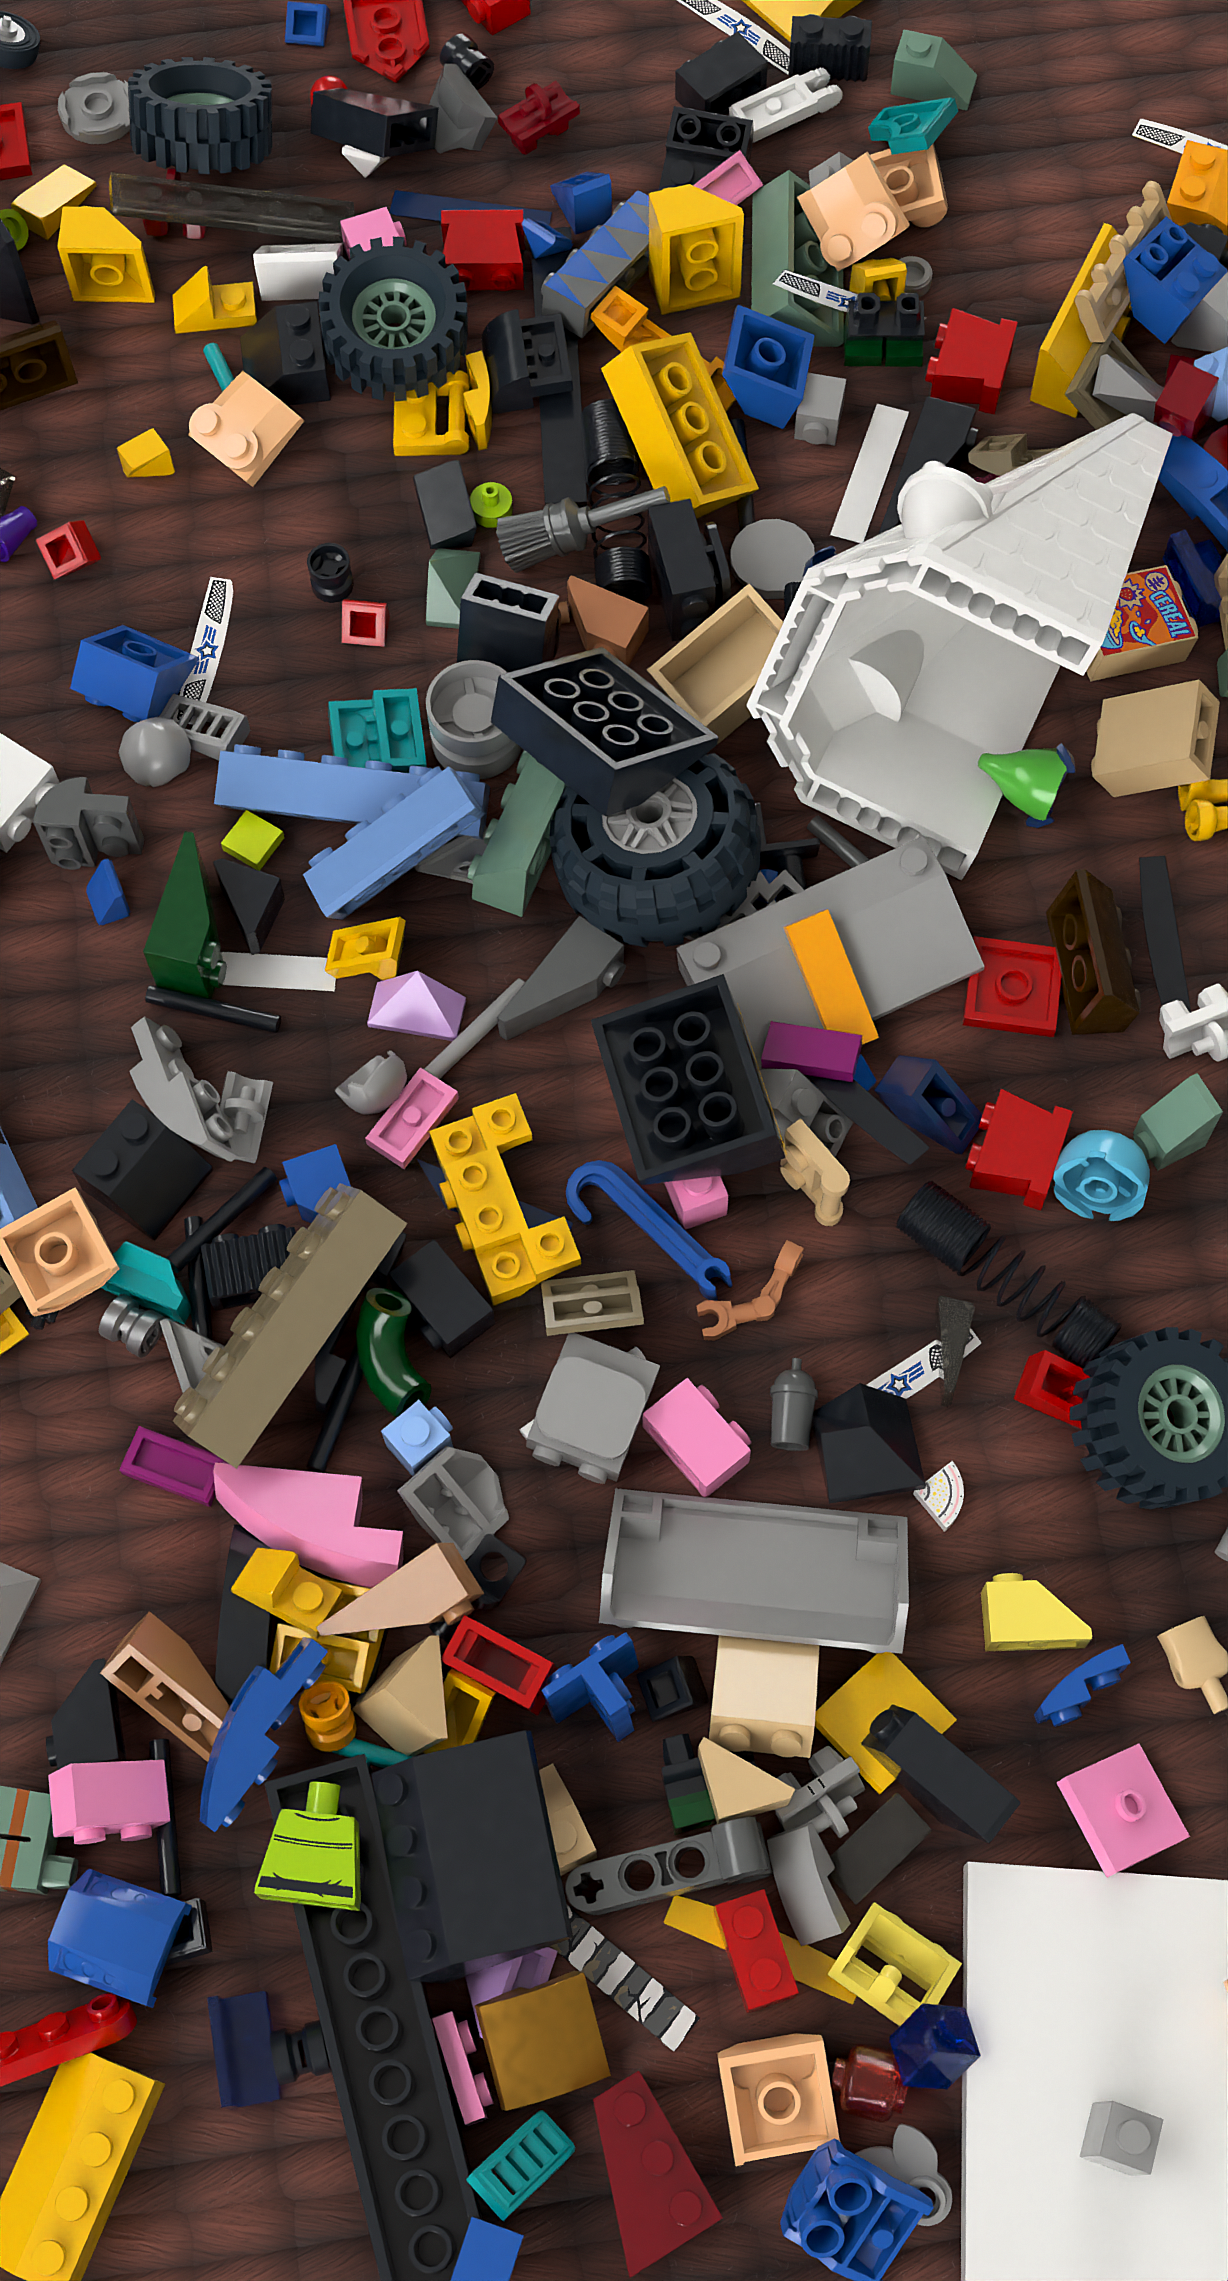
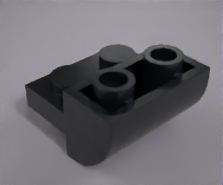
[658,106,754,206]
[481,309,574,414]

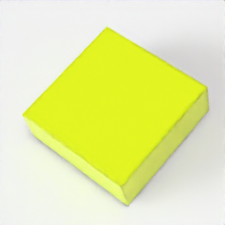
[221,810,284,871]

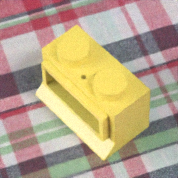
[827,1902,962,2037]

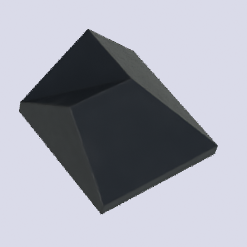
[812,1383,926,1504]

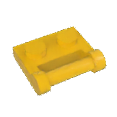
[393,370,470,456]

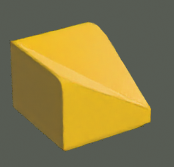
[117,428,175,477]

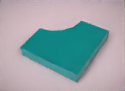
[868,97,958,155]

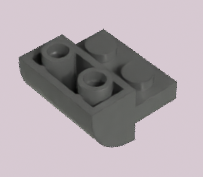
[33,777,144,870]

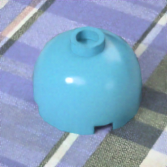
[1053,1130,1150,1221]

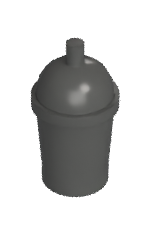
[770,1358,819,1451]

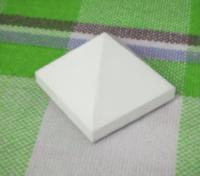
[342,145,390,178]

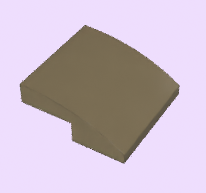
[968,433,1058,476]
[541,1270,644,1336]

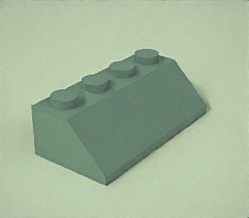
[751,170,844,347]
[467,750,566,917]

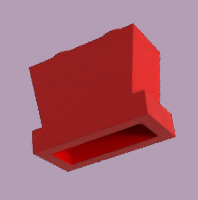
[441,210,525,291]
[925,308,1018,415]
[965,1089,1073,1211]
[441,1615,558,1716]

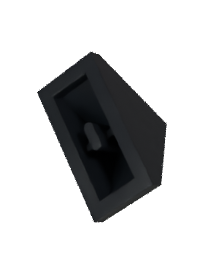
[213,858,285,955]

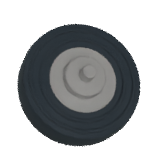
[0,10,40,69]

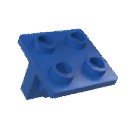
[542,1632,639,1742]

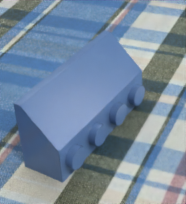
[303,766,486,920]

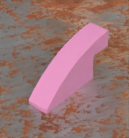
[213,1462,403,1588]

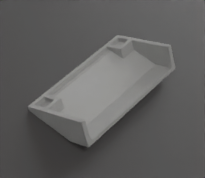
[676,836,985,1072]
[599,1488,909,1654]

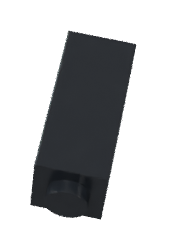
[310,88,439,158]
[861,1704,1021,1844]

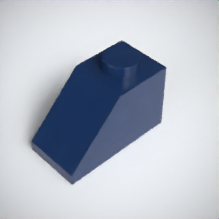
[874,1055,982,1155]

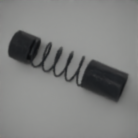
[580,399,652,604]
[896,1180,1122,1369]

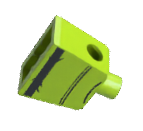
[254,1782,361,1911]

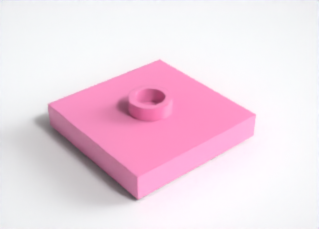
[1057,1744,1190,1878]

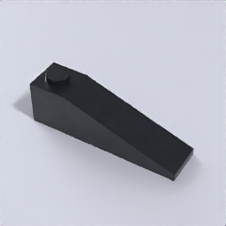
[879,396,980,534]

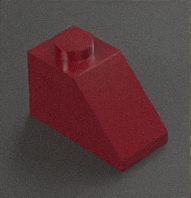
[1153,360,1219,439]

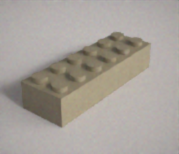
[173,1183,408,1469]

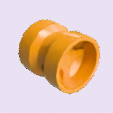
[299,1680,357,1752]

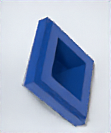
[522,218,573,259]

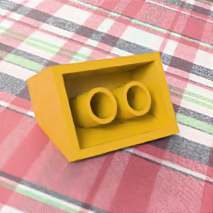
[649,184,744,315]

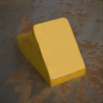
[172,266,257,334]
[325,917,406,981]
[231,1547,343,1639]

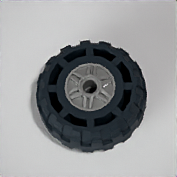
[549,753,761,947]

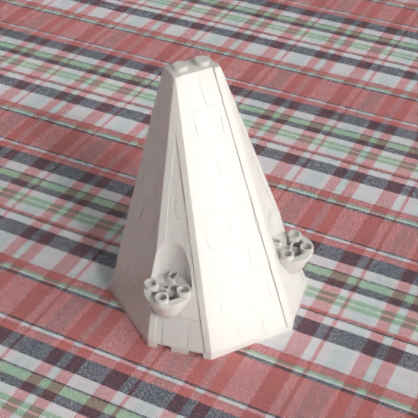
[747,413,1173,880]

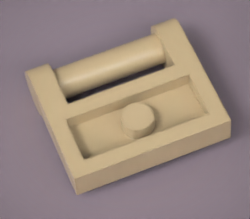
[780,1118,850,1226]

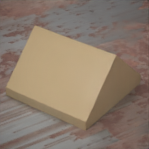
[352,1635,448,1757]

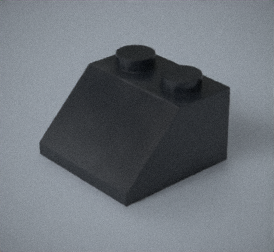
[240,301,331,406]
[72,1099,213,1241]

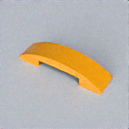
[590,286,736,412]

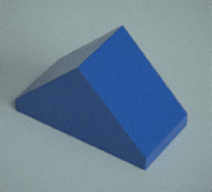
[550,172,612,235]

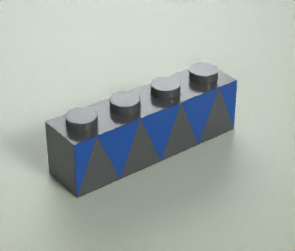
[541,190,649,338]

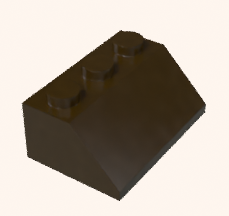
[0,320,78,411]
[1046,869,1141,1035]

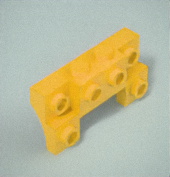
[429,1093,581,1306]

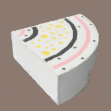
[913,1461,964,1532]

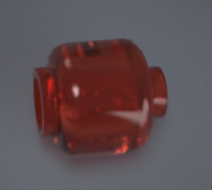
[831,2044,911,2123]

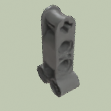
[566,1817,773,1915]

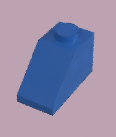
[279,1144,351,1223]

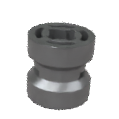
[99,1293,165,1358]

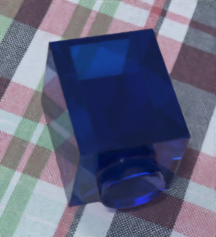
[889,2003,981,2090]

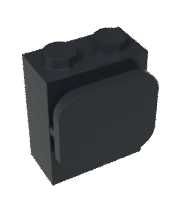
[648,498,731,642]
[457,572,562,673]

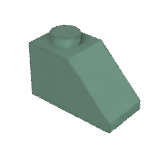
[890,30,977,111]
[1133,1073,1223,1171]

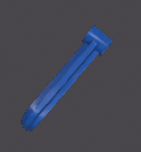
[565,1160,733,1301]

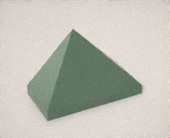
[426,548,481,629]

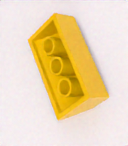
[1030,223,1132,418]
[601,332,759,518]
[0,2052,165,2281]

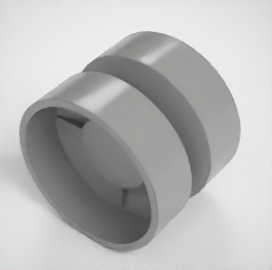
[426,660,522,779]

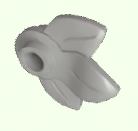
[855,2123,953,2226]

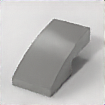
[767,1822,851,1947]

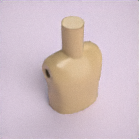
[1157,1616,1228,1714]

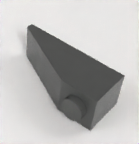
[497,916,626,1041]

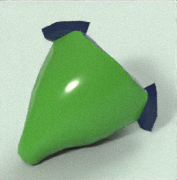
[978,743,1076,828]

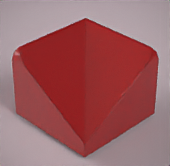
[36,520,101,579]

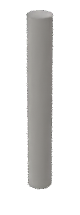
[424,978,525,1080]

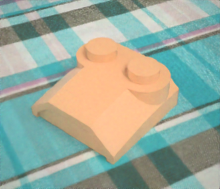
[853,143,948,227]
[797,151,910,272]
[188,371,304,487]
[0,1187,120,1317]
[717,2033,840,2166]

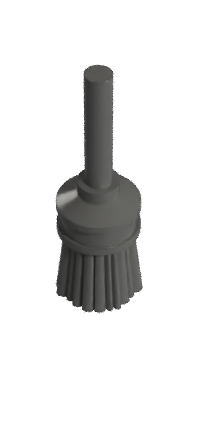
[496,486,670,573]

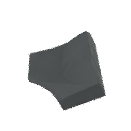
[429,63,497,154]

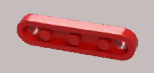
[0,1993,137,2087]

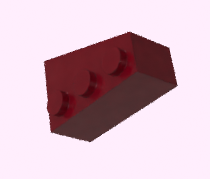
[593,2071,723,2279]

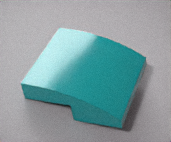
[328,688,427,773]

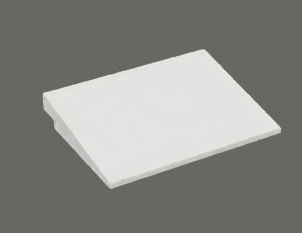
[961,1862,1228,2281]

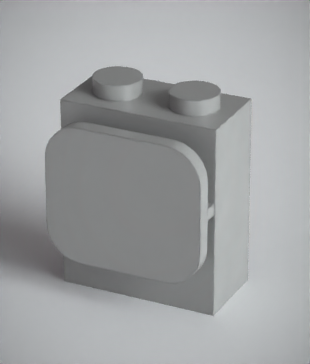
[526,1333,660,1484]

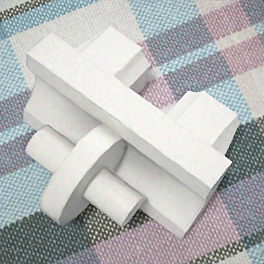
[1159,984,1228,1062]

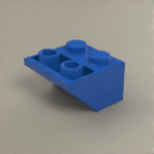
[1123,216,1228,344]

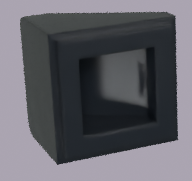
[636,1656,709,1722]

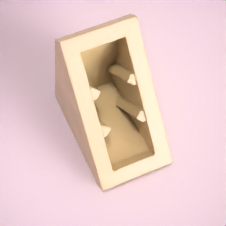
[698,1737,795,1825]

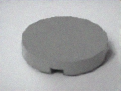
[58,72,130,144]
[730,519,815,599]

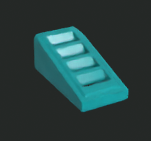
[466,2110,575,2221]

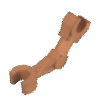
[696,1240,804,1341]

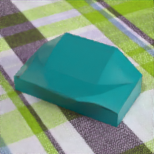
[101,1241,191,1324]

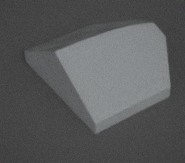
[397,1446,509,1561]

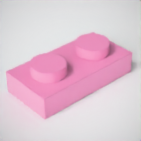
[365,1067,459,1169]
[432,2011,493,2126]

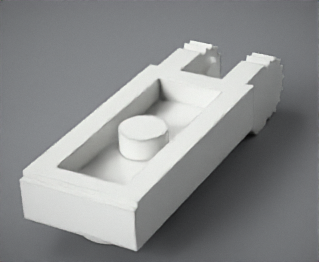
[729,67,843,143]

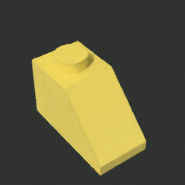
[981,1573,1092,1651]

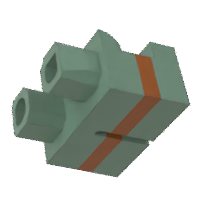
[0,1786,78,1895]

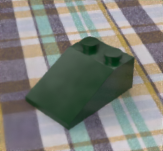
[143,831,227,999]

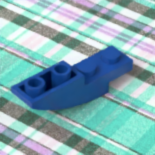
[1158,435,1228,552]
[199,1637,328,1832]

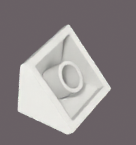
[253,243,343,301]

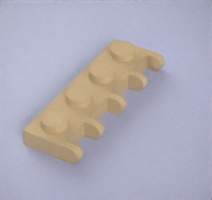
[1074,181,1172,342]

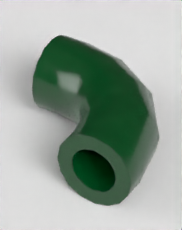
[356,1288,432,1418]

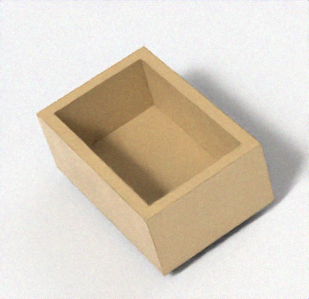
[647,584,783,749]

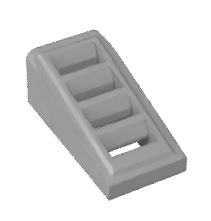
[159,694,251,760]

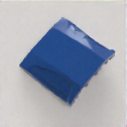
[48,1869,192,2008]
[780,2138,934,2281]

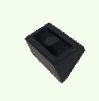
[413,460,477,549]

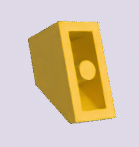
[850,258,907,301]

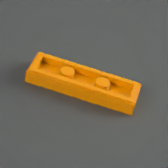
[783,909,879,1045]

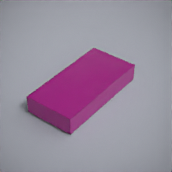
[761,1021,862,1082]
[119,1426,229,1507]

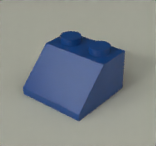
[722,305,815,429]
[70,625,198,722]

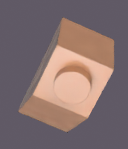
[567,575,649,667]

